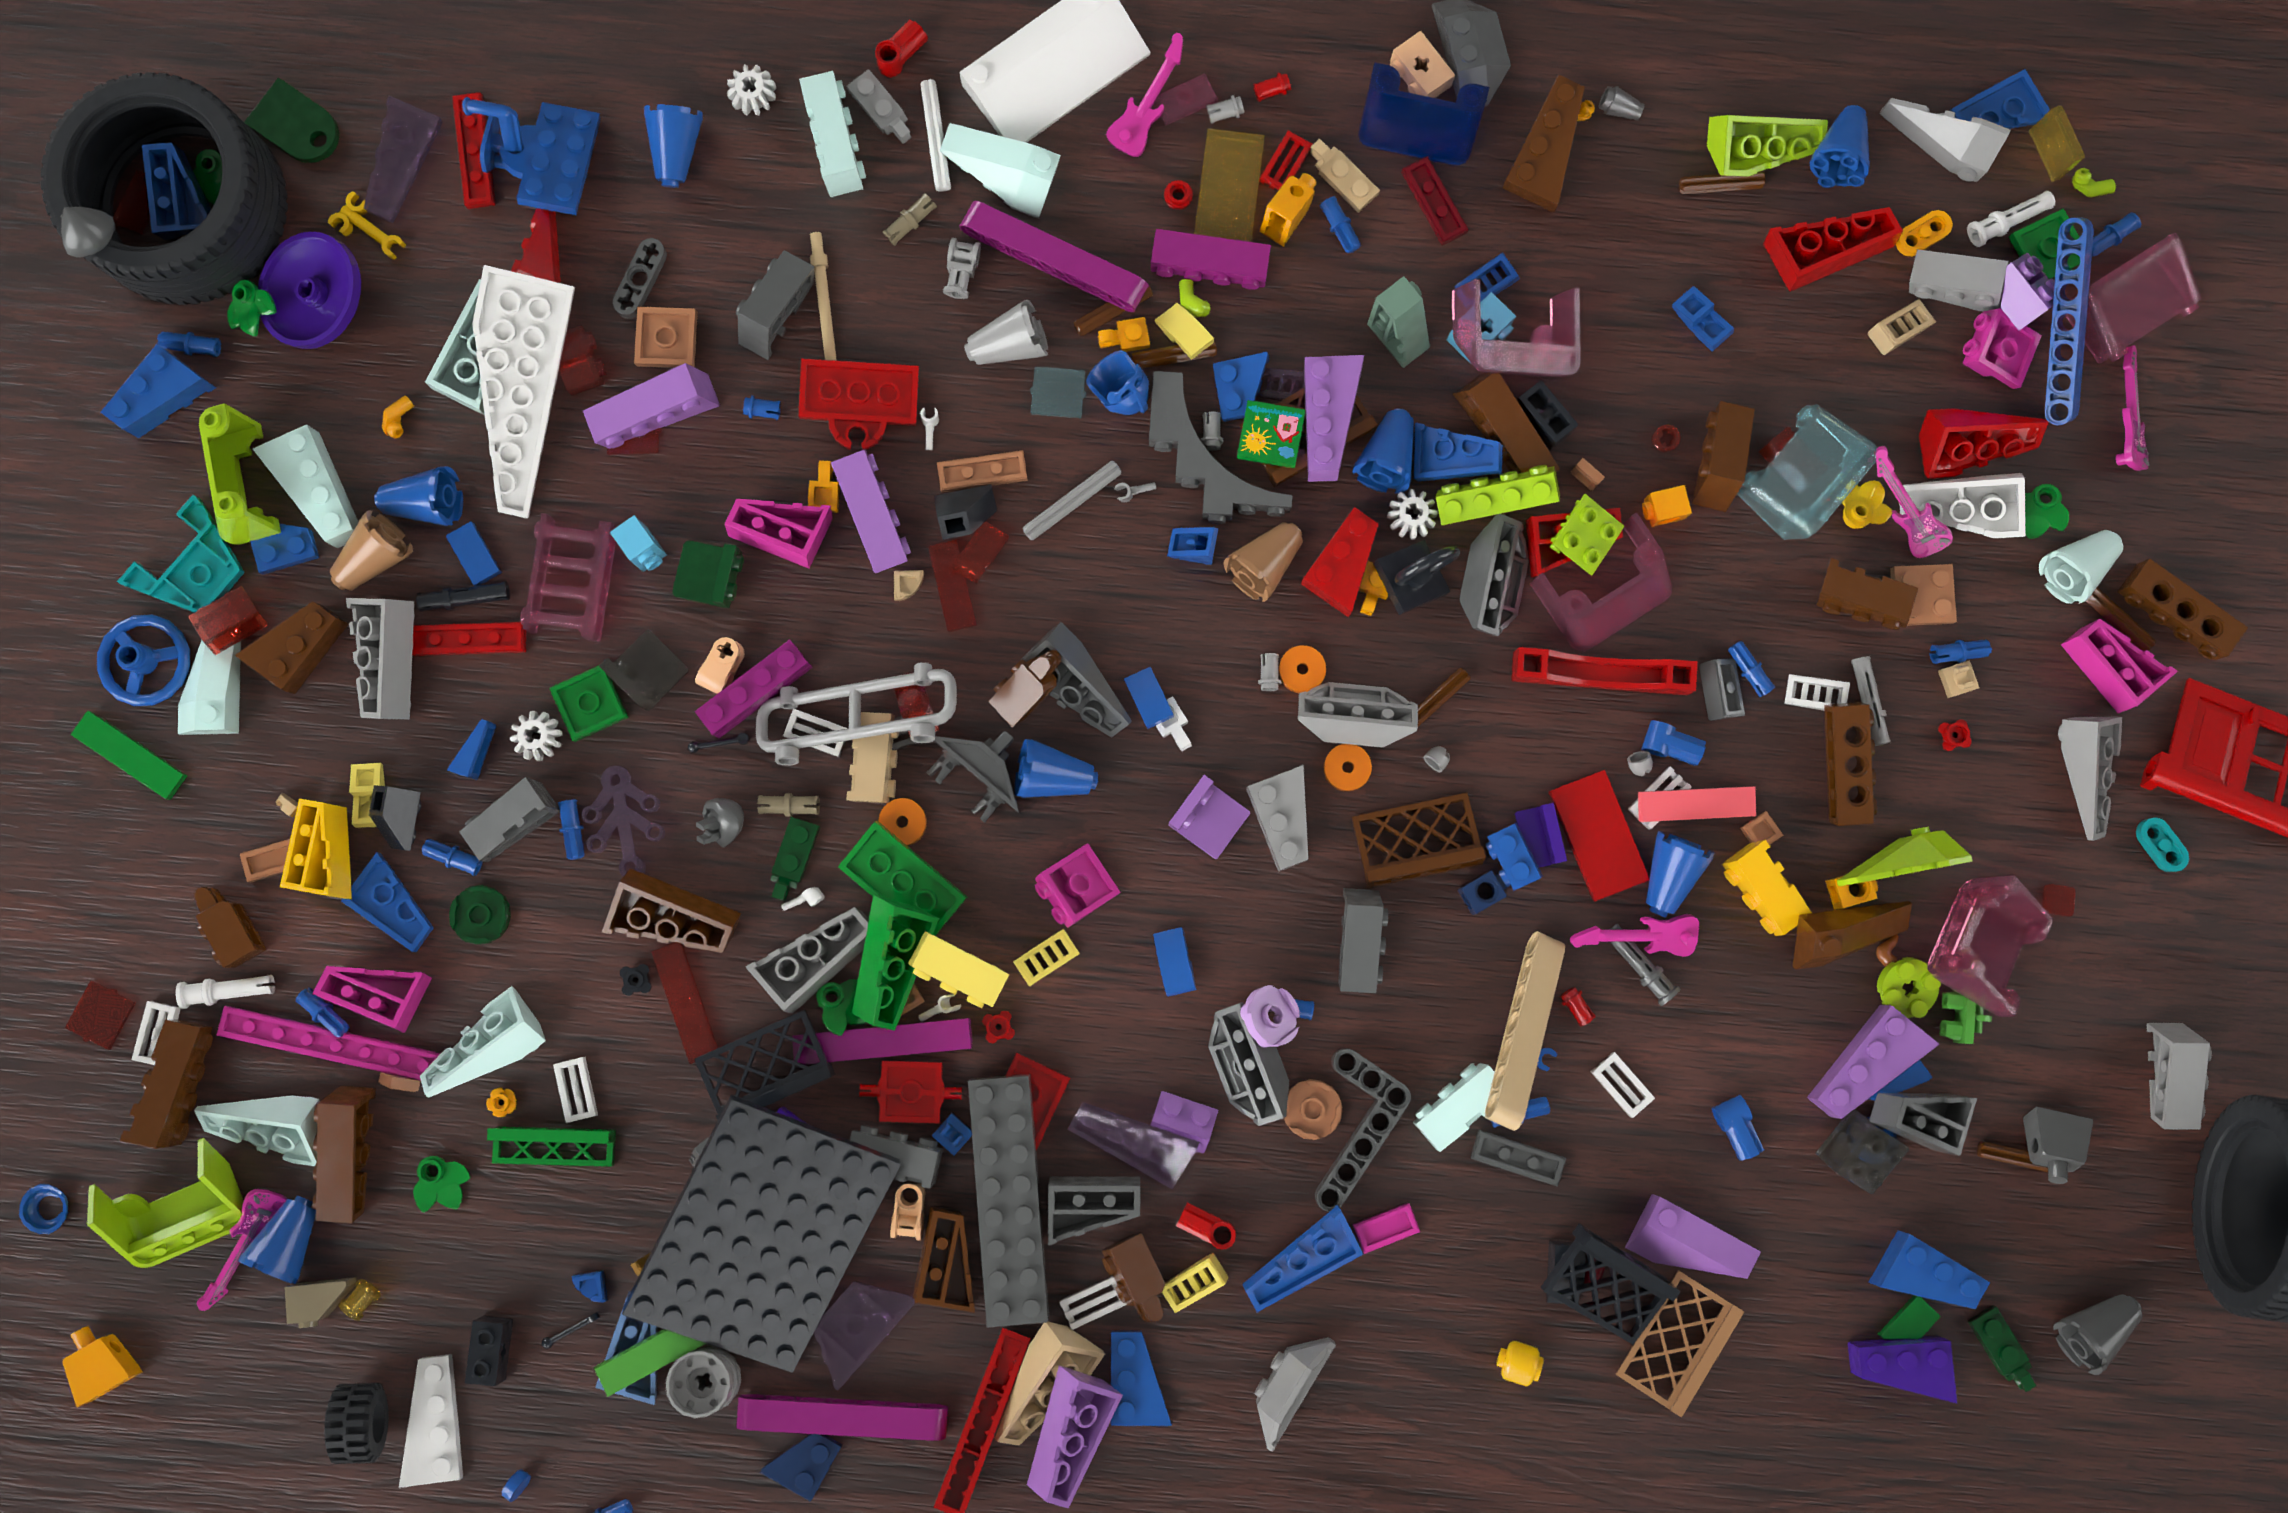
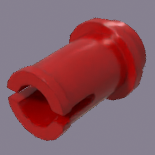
[1253,72,1291,102]
[1560,986,1596,1027]

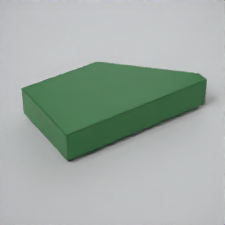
[1878,1295,1941,1339]

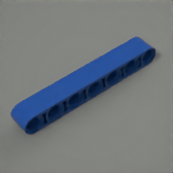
[2045,217,2094,426]

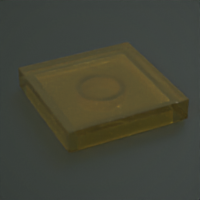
[2029,105,2085,182]

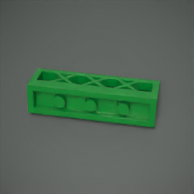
[487,1126,616,1167]

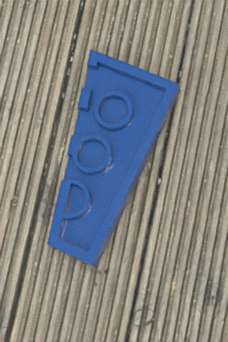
[1242,1205,1363,1312]

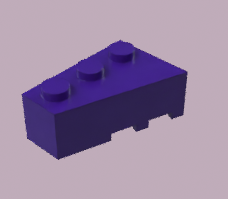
[1848,1335,1957,1403]

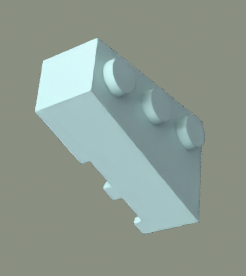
[1413,1063,1494,1152]

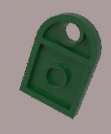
[244,77,339,163]

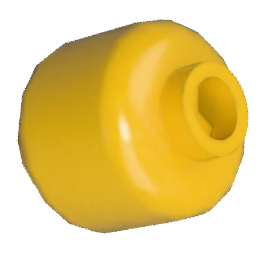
[1496,1341,1544,1386]

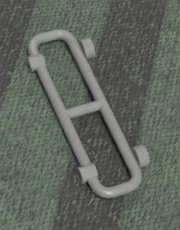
[756,663,957,765]

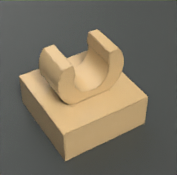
[1938,660,1979,698]

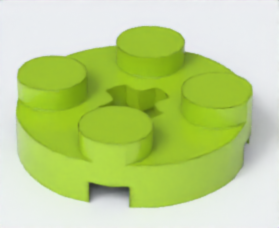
[1877,957,1941,1018]

